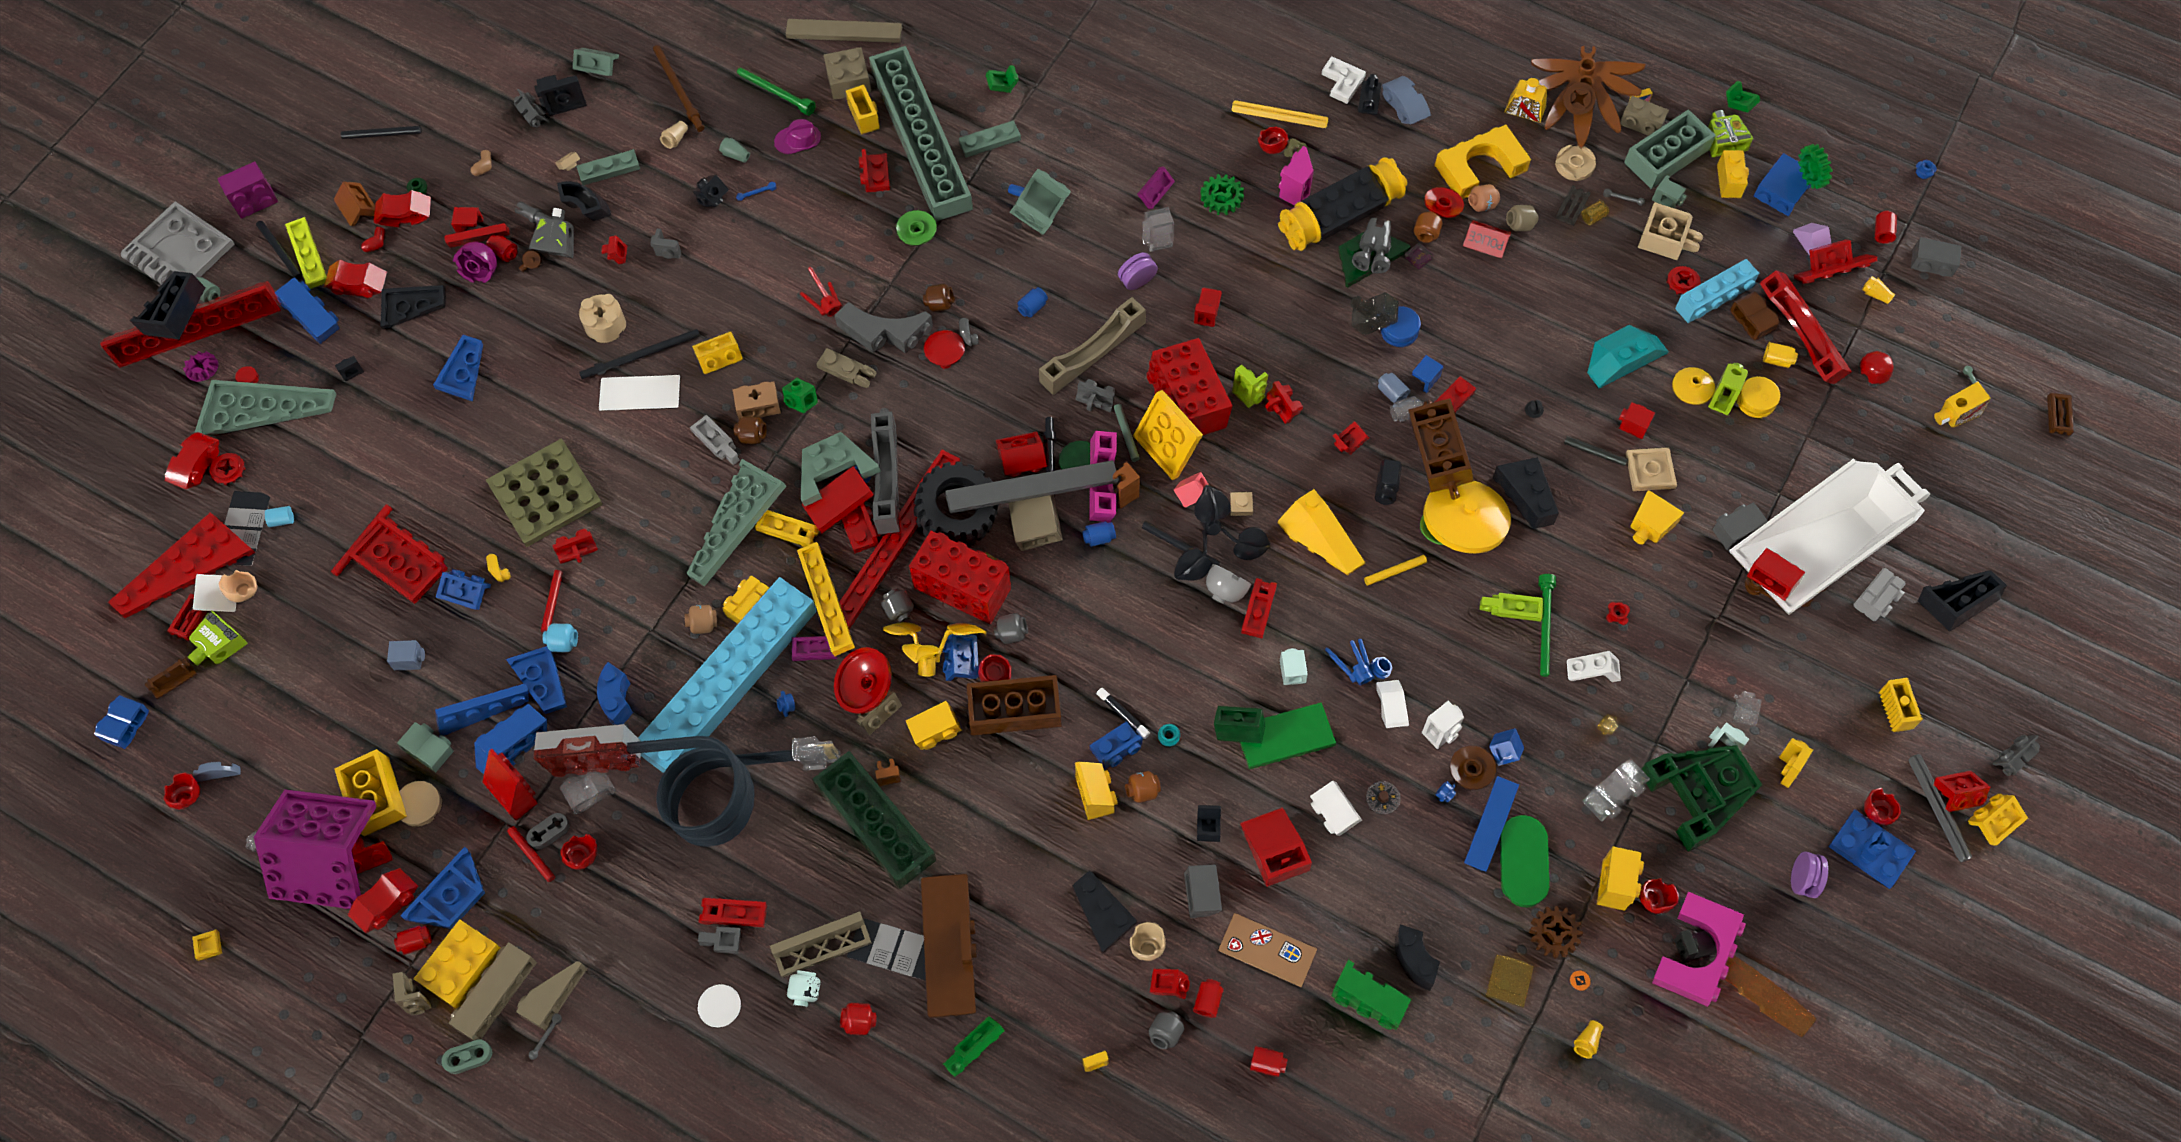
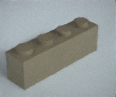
[449,942,537,1041]

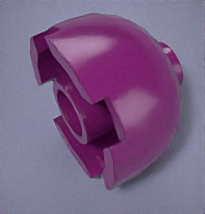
[453,242,497,283]

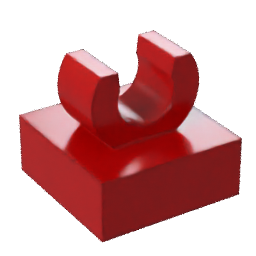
[601,235,627,264]

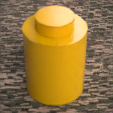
[1763,342,1798,368]

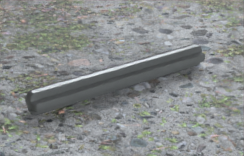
[1908,754,1972,862]

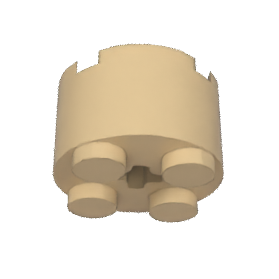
[579,294,626,343]

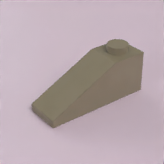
[516,961,587,1031]

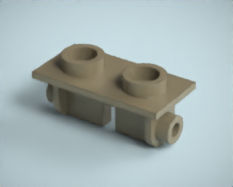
[856,690,902,735]

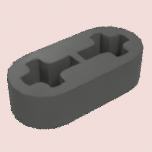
[527,813,570,850]

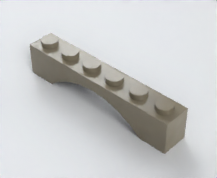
[1039,297,1146,395]

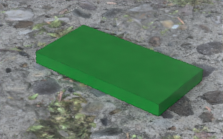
[1240,702,1336,770]

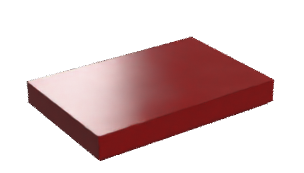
[802,466,874,533]

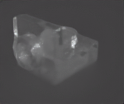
[1732,691,1762,726]

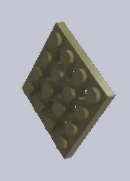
[486,438,603,547]

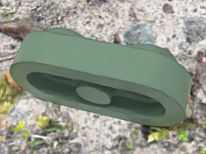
[442,1039,492,1074]

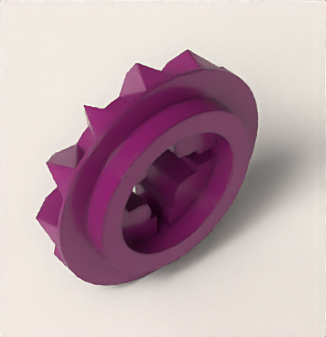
[183,351,218,382]

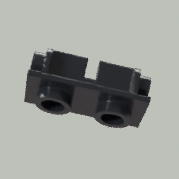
[1358,74,1382,115]

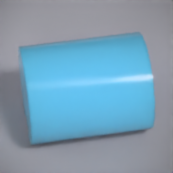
[265,506,294,527]

